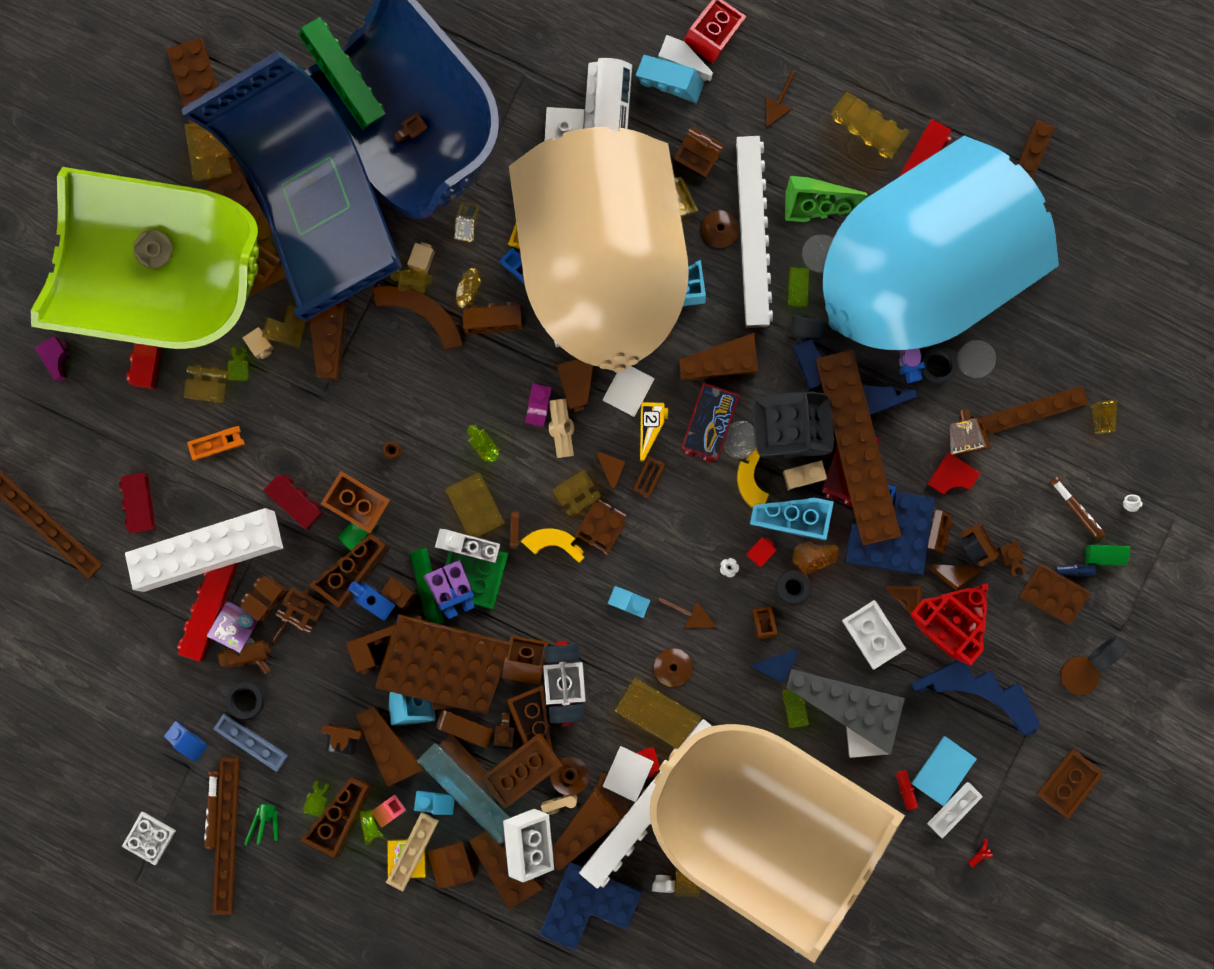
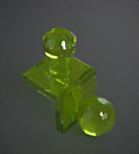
[467,425,499,462]

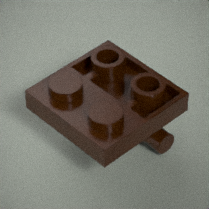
[673,126,725,179]

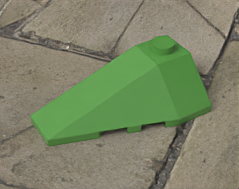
[785,176,867,222]

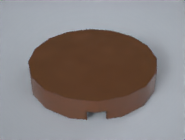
[1060,656,1100,695]

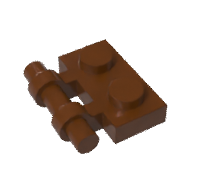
[928,510,953,553]
[275,587,325,634]

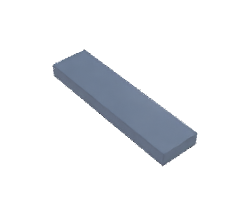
[213,713,289,772]

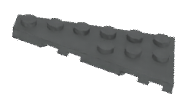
[786,669,905,755]

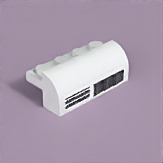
[584,58,632,131]

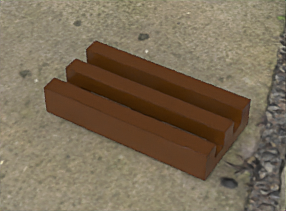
[632,456,666,498]

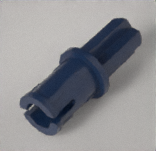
[1056,563,1096,579]

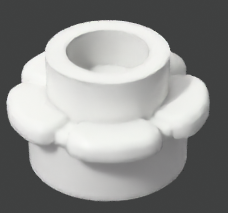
[1123,495,1142,512]
[720,558,739,577]

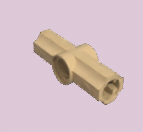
[549,399,574,458]

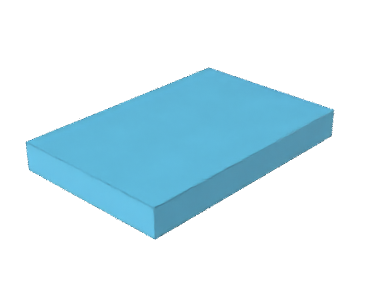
[911,736,977,806]

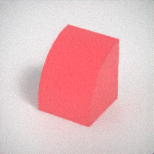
[371,795,406,828]

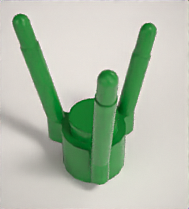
[244,804,278,846]

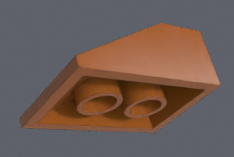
[321,471,391,534]

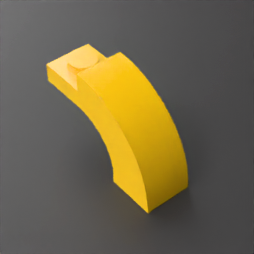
[737,447,769,508]
[521,529,585,563]

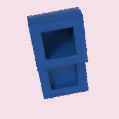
[499,248,525,285]
[164,721,208,762]

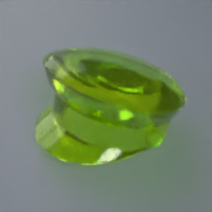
[359,809,385,846]

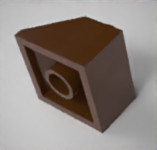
[502,635,549,685]
[427,840,475,889]

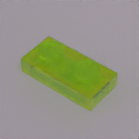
[788,267,809,307]
[782,689,809,728]

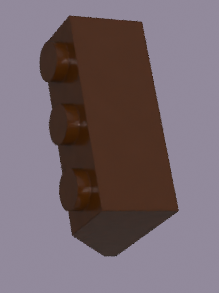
[463,302,523,335]

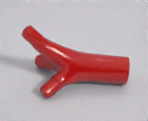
[968,839,993,868]

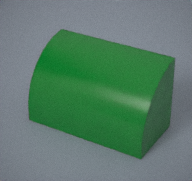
[337,522,380,551]
[1085,545,1130,566]

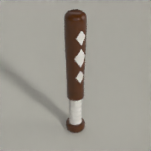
[1049,476,1106,541]
[204,771,219,850]

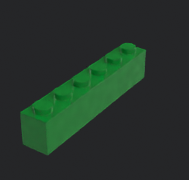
[297,17,386,130]

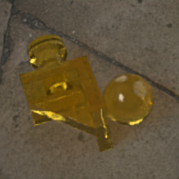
[455,268,482,308]
[391,269,433,293]

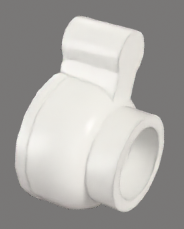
[652,875,676,893]

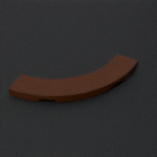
[373,286,463,350]

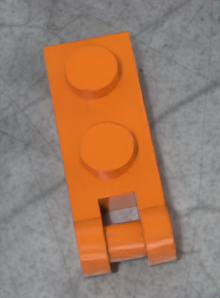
[187,426,245,461]

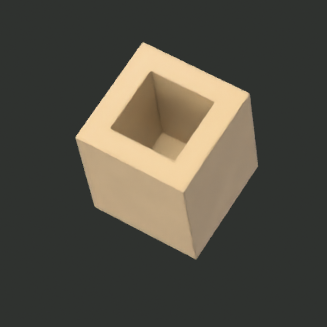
[407,242,435,274]
[243,327,274,359]

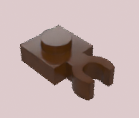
[998,541,1026,577]

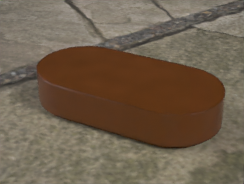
[510,511,520,550]

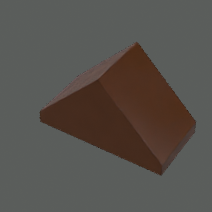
[597,452,625,490]
[752,607,778,639]

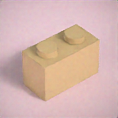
[783,460,827,490]

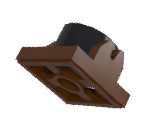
[960,522,999,567]
[321,723,365,755]

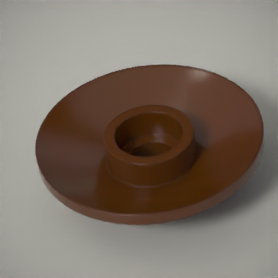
[701,210,739,248]
[654,648,693,687]
[550,756,589,796]

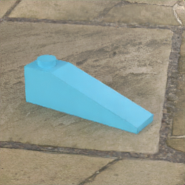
[750,498,834,541]
[389,692,436,725]

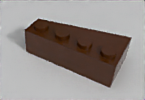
[309,302,348,381]
[679,333,758,381]
[309,534,390,610]
[506,685,552,749]
[356,706,425,787]
[300,777,374,858]
[552,787,620,871]
[469,829,543,909]

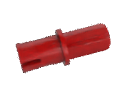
[896,770,918,810]

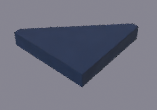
[751,649,798,683]

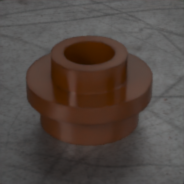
[382,441,402,460]

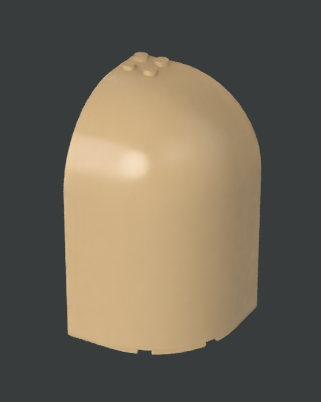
[509,127,689,373]
[650,724,905,963]

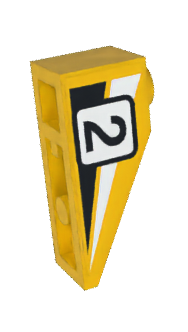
[640,402,668,462]

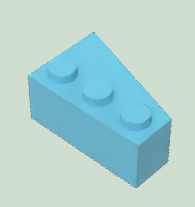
[636,55,704,103]
[683,260,706,306]

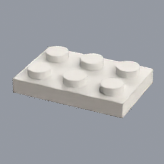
[842,600,906,670]

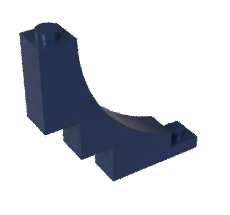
[792,338,917,416]
[909,660,1041,736]

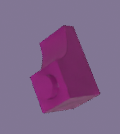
[35,336,69,382]
[525,384,552,427]

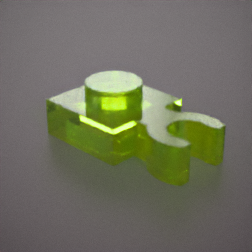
[228,347,249,381]
[303,781,329,817]

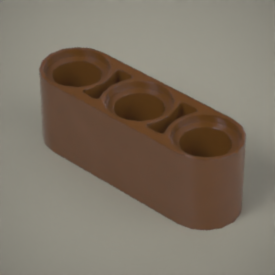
[435,709,494,748]

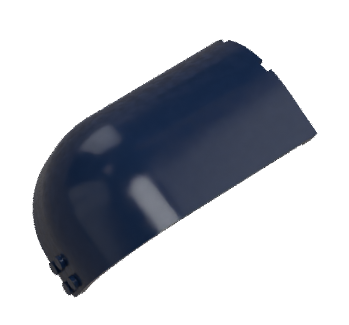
[304,0,499,219]

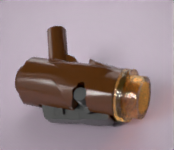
[218,638,271,674]

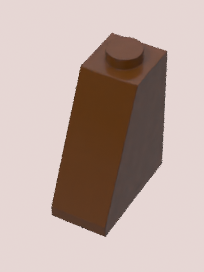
[556,359,594,413]

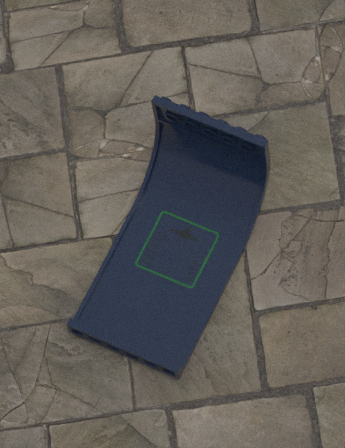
[181,51,402,321]

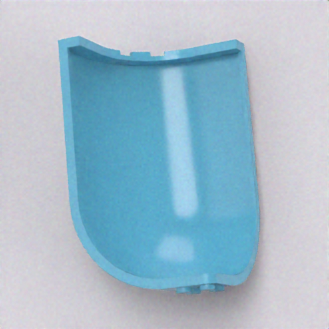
[823,136,1059,350]

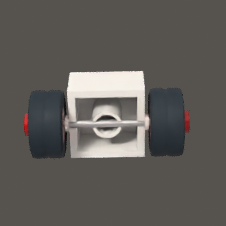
[543,641,586,726]

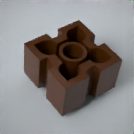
[240,576,289,621]

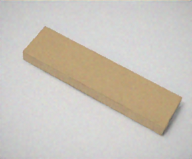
[386,812,439,891]

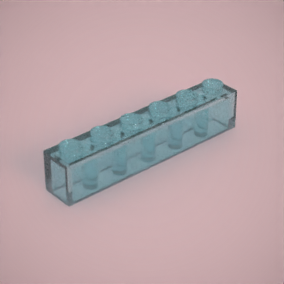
[417,743,510,844]

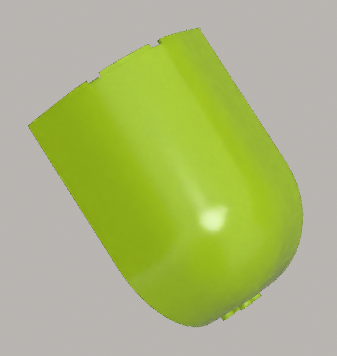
[31,167,259,349]

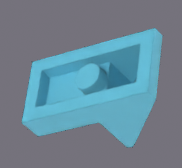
[608,586,650,618]
[414,791,455,815]

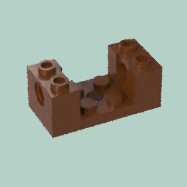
[346,616,425,674]

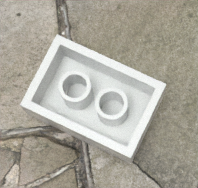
[503,809,554,882]

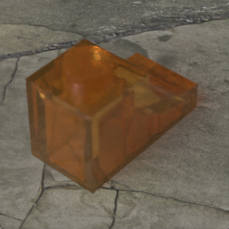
[792,541,839,575]

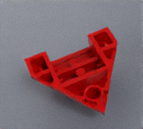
[910,583,988,666]

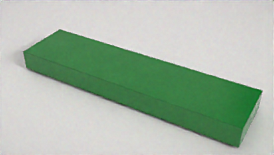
[410,548,444,624]

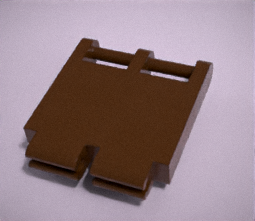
[574,500,626,556]

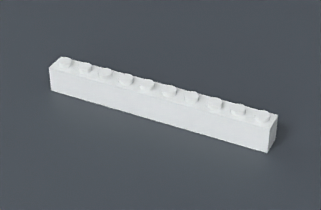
[736,136,773,328]
[579,719,712,889]

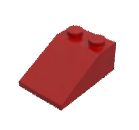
[683,0,746,64]

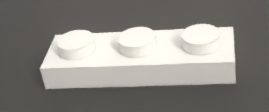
[927,782,983,839]

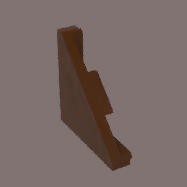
[930,564,981,591]
[885,585,922,614]

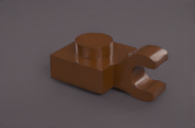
[394,113,428,144]
[494,712,515,747]

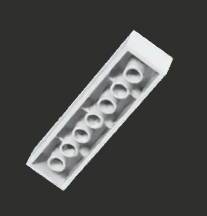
[125,508,283,592]

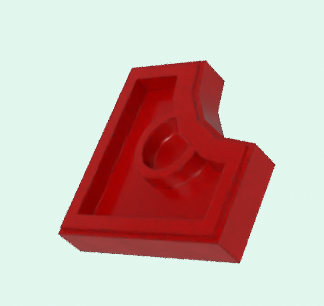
[927,452,981,495]

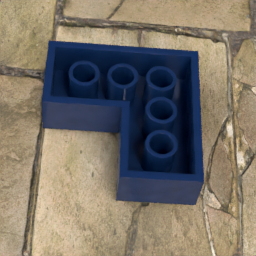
[844,492,935,575]
[539,860,642,951]

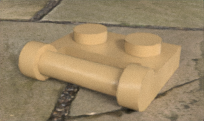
[541,795,577,815]

